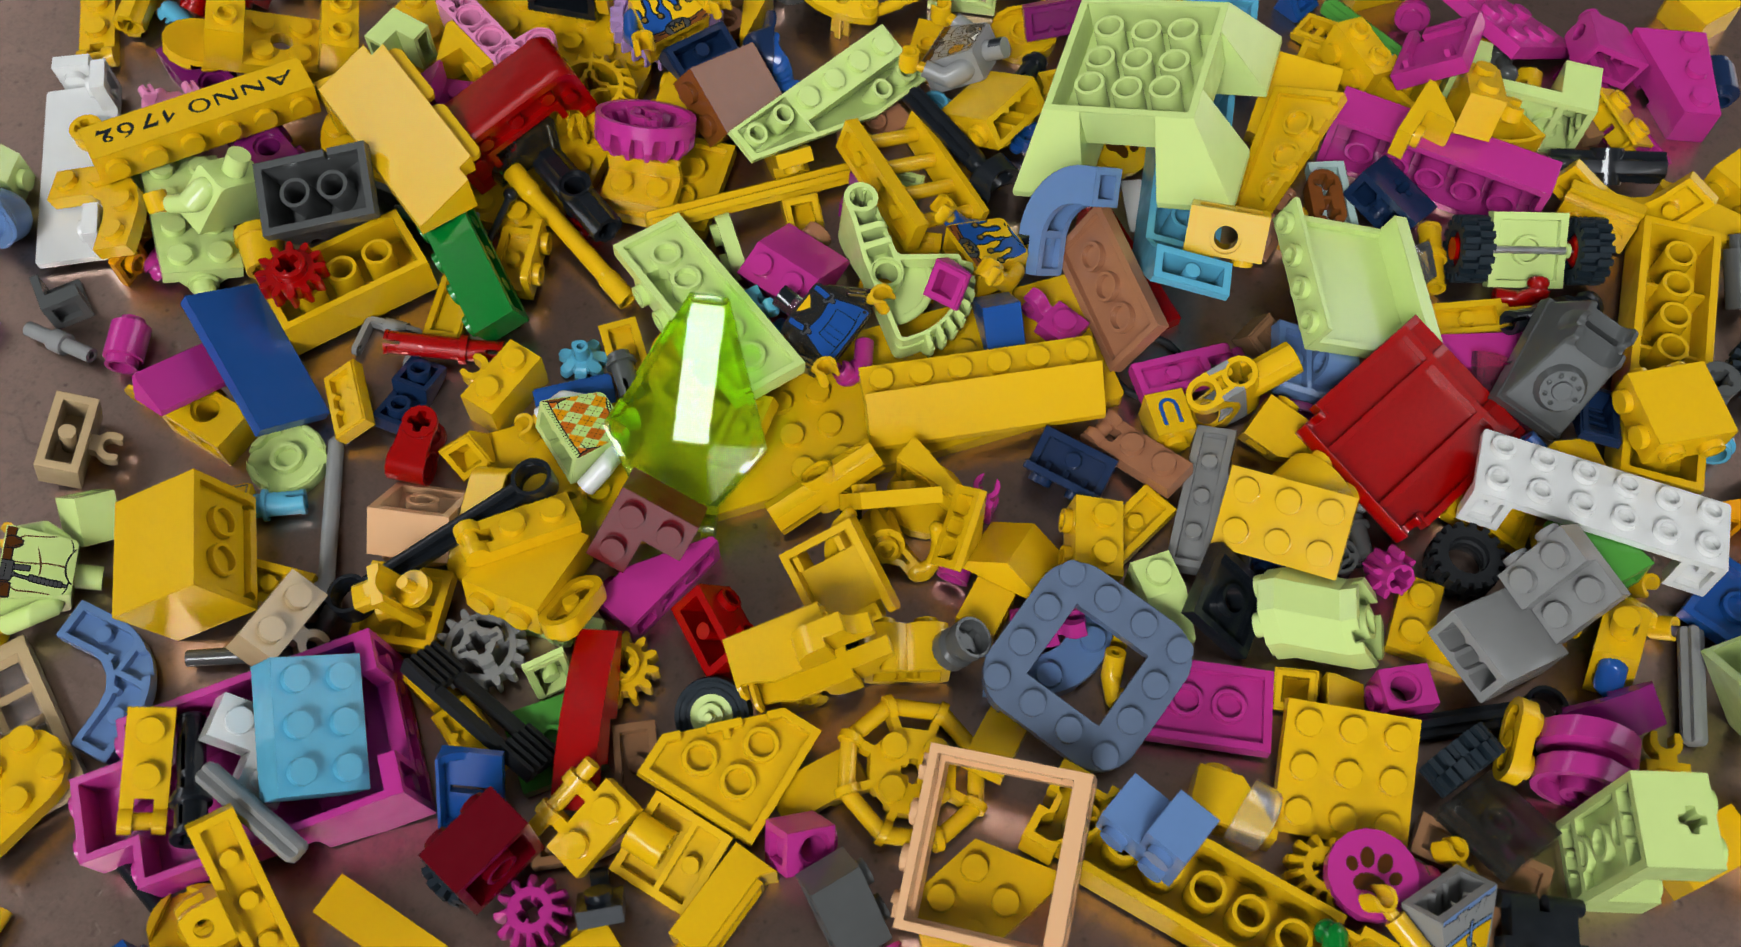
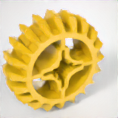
[546,53,639,144]

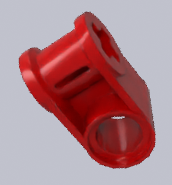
[384,405,447,487]

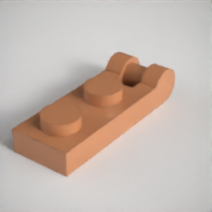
[1080,409,1193,499]

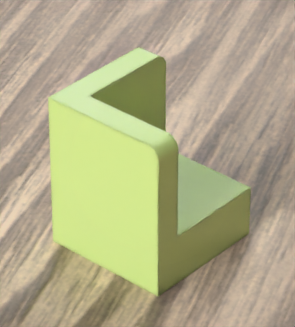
[55,489,117,547]

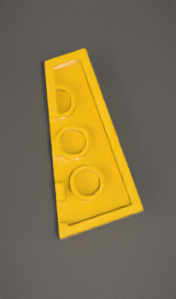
[1235,85,1348,213]

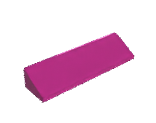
[132,343,226,416]

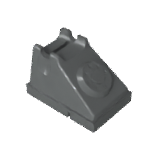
[252,140,380,246]
[1488,298,1639,441]

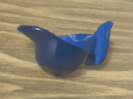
[742,10,801,94]

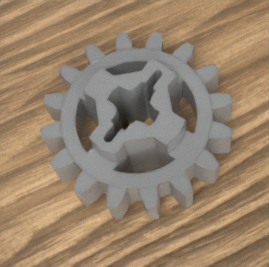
[437,609,530,693]

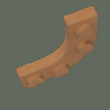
[531,719,659,872]

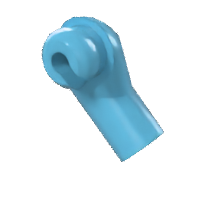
[157,0,194,24]

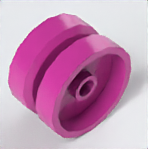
[1529,714,1642,809]

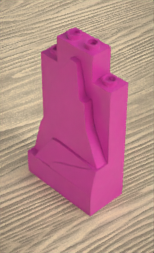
[68,628,437,898]

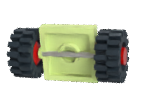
[1442,211,1616,289]

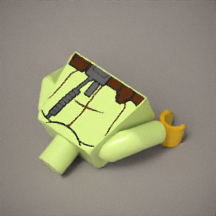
[0,521,105,646]

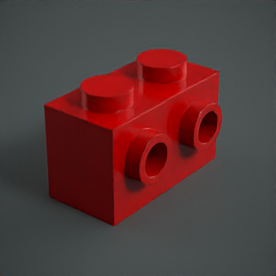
[671,583,754,679]

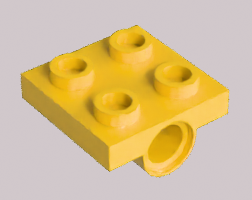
[608,790,735,915]

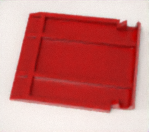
[1295,315,1526,544]

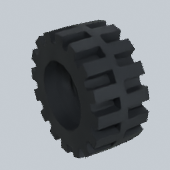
[1422,522,1506,602]

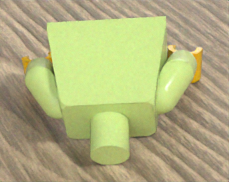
[143,146,260,235]

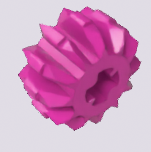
[493,874,574,947]

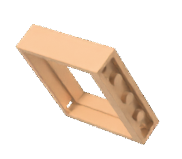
[890,742,1098,947]

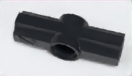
[533,146,622,243]
[1547,147,1668,185]

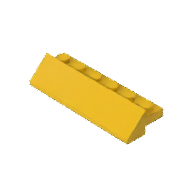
[858,335,1106,451]

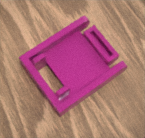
[1390,12,1485,91]

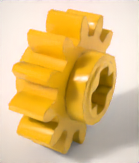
[618,631,661,709]

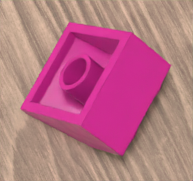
[737,223,850,323]

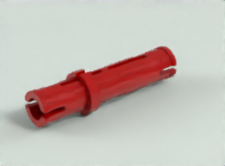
[382,329,505,365]

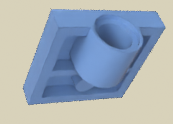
[1271,319,1360,405]

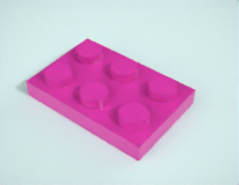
[1143,658,1274,758]

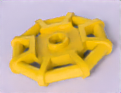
[834,694,988,853]

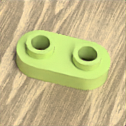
[709,212,745,281]

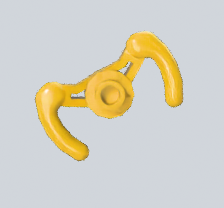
[824,507,943,582]

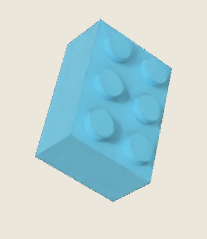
[251,653,371,804]

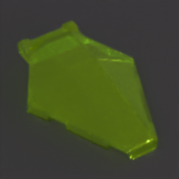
[603,292,768,538]

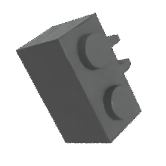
[795,846,893,947]

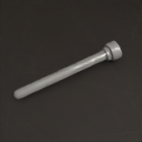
[314,436,344,615]

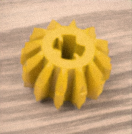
[1281,834,1338,908]

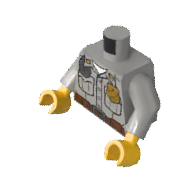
[898,0,1011,92]

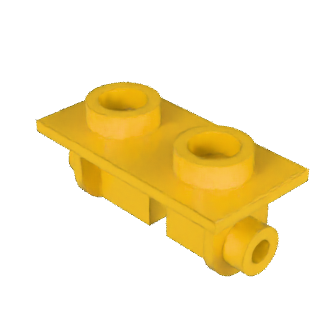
[1593,87,1654,151]

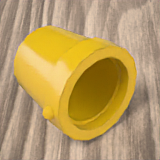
[233,219,285,279]

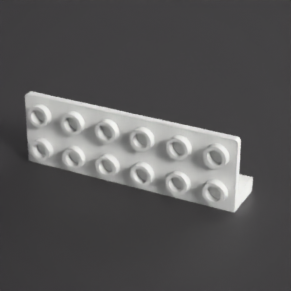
[35,58,122,269]
[1456,429,1731,597]

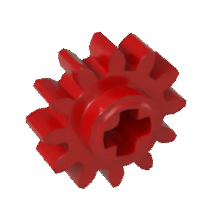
[254,241,330,309]

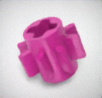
[1362,544,1416,599]

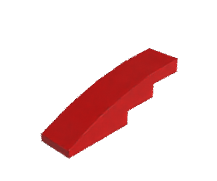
[551,629,622,811]

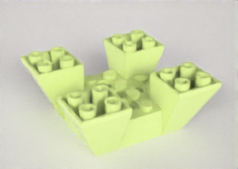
[1012,0,1282,210]

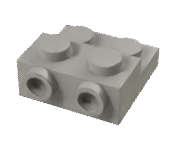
[1497,523,1631,644]

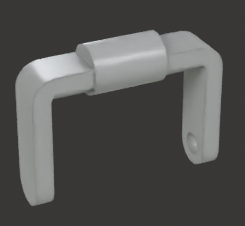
[351,316,422,365]

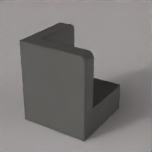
[29,274,95,330]

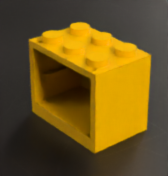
[112,468,258,641]

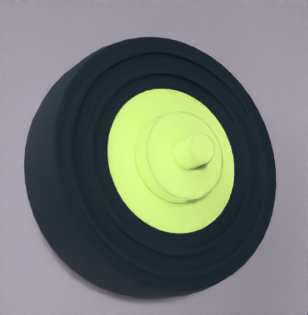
[674,676,753,732]

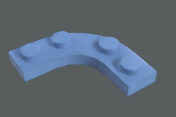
[56,600,157,765]
[982,615,1112,698]

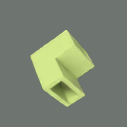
[364,7,438,70]

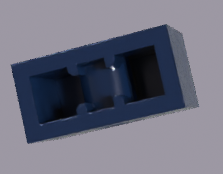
[1343,155,1438,232]

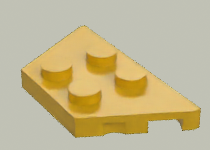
[918,838,1057,947]

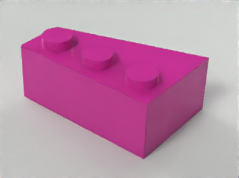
[1631,27,1722,143]

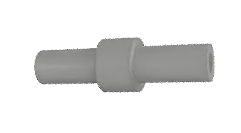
[23,321,97,363]

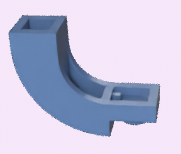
[1019,165,1123,276]

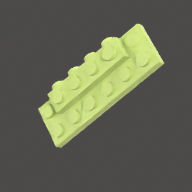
[613,212,806,409]

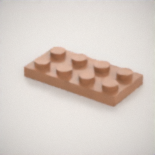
[1062,207,1169,372]

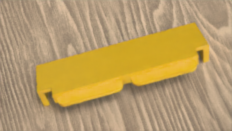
[319,44,481,235]

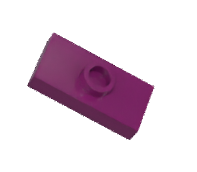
[1022,0,1082,42]

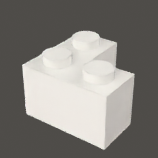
[198,692,280,811]

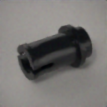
[1014,51,1048,80]

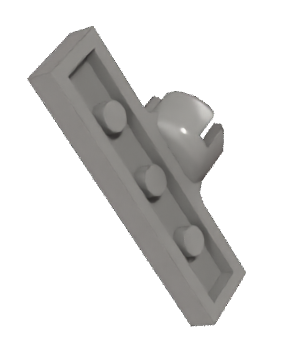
[1168,424,1237,575]

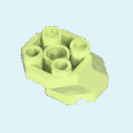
[1252,567,1385,670]

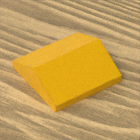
[963,522,1059,599]

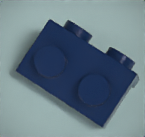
[1022,425,1119,501]

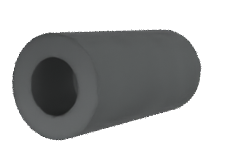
[1722,233,1741,310]

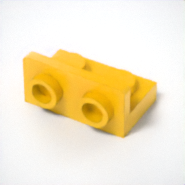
[600,152,684,214]

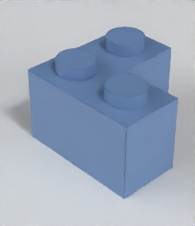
[1096,773,1220,887]

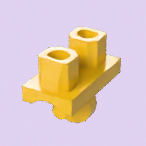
[351,562,433,628]

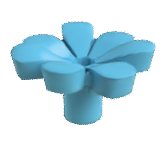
[559,339,608,380]

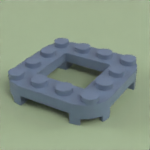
[981,560,1194,773]

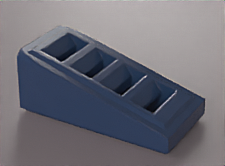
[1572,388,1622,449]

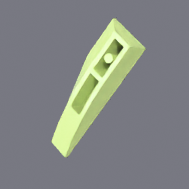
[728,24,927,163]

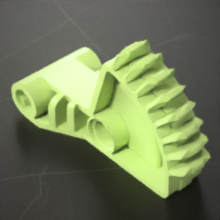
[838,182,976,359]

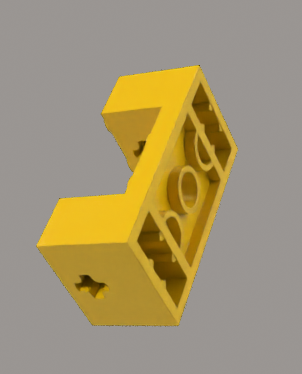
[204,0,359,82]

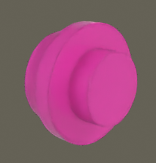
[1394,0,1431,33]

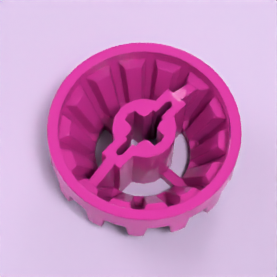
[594,99,697,163]

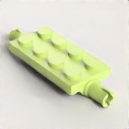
[140,155,244,294]

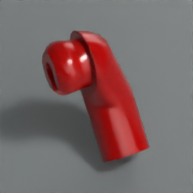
[1490,276,1551,307]

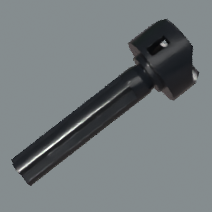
[903,86,1019,206]

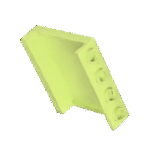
[1273,197,1443,358]

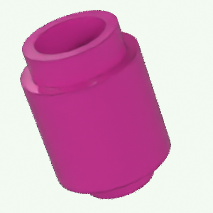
[102,314,152,374]

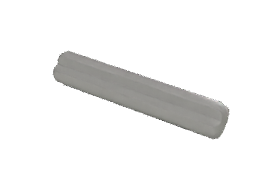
[1676,625,1708,747]
[195,761,308,863]

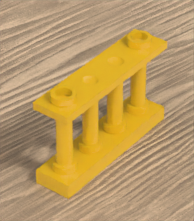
[836,110,990,252]

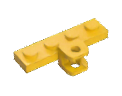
[174,803,300,947]

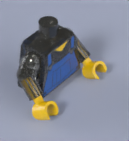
[772,283,896,388]

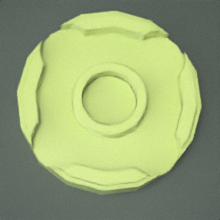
[246,425,327,493]

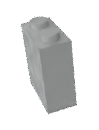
[1427,588,1569,704]

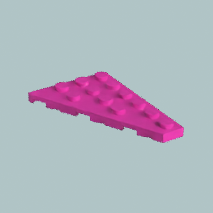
[1442,0,1569,59]

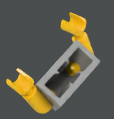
[1358,836,1497,947]

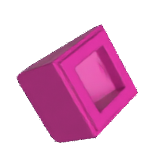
[923,257,972,311]

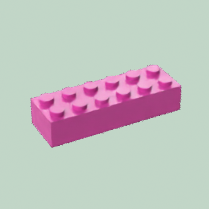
[1315,86,1563,216]

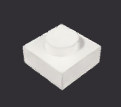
[51,54,92,89]

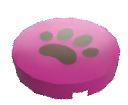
[1323,828,1419,924]

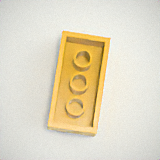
[254,209,438,355]

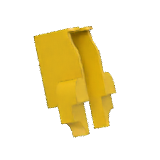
[722,601,895,713]

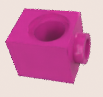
[1364,663,1440,717]
[765,810,838,878]

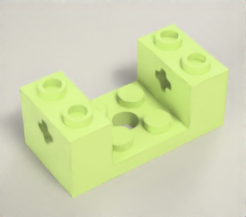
[1439,40,1603,153]
[1556,770,1728,914]

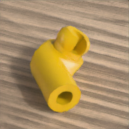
[1100,646,1126,708]

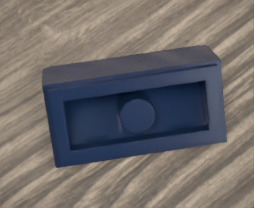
[658,21,739,79]

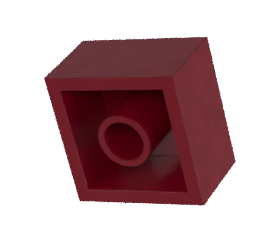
[418,786,545,916]

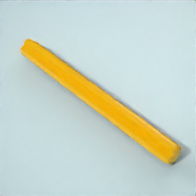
[645,163,851,228]

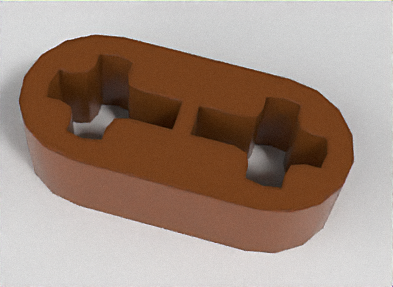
[1303,169,1347,222]

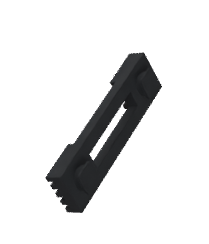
[400,640,556,783]

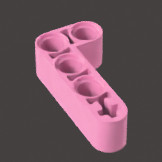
[435,0,559,67]

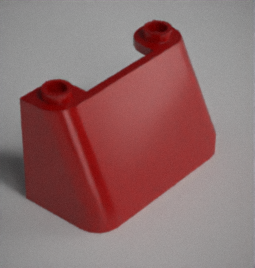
[444,37,598,195]

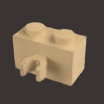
[33,390,125,489]
[225,569,330,667]

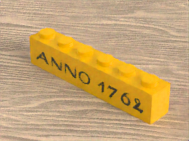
[77,57,321,186]

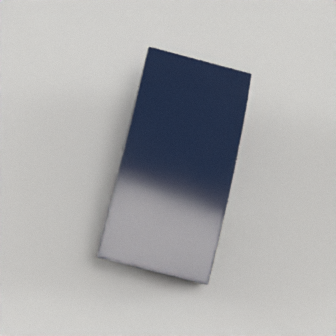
[373,356,447,434]

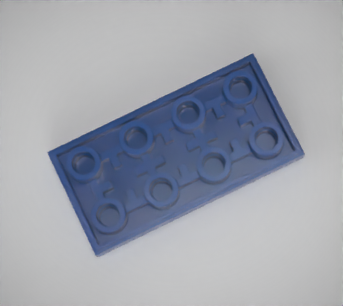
[180,283,330,437]

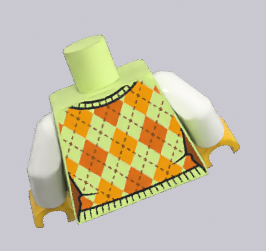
[514,390,641,517]

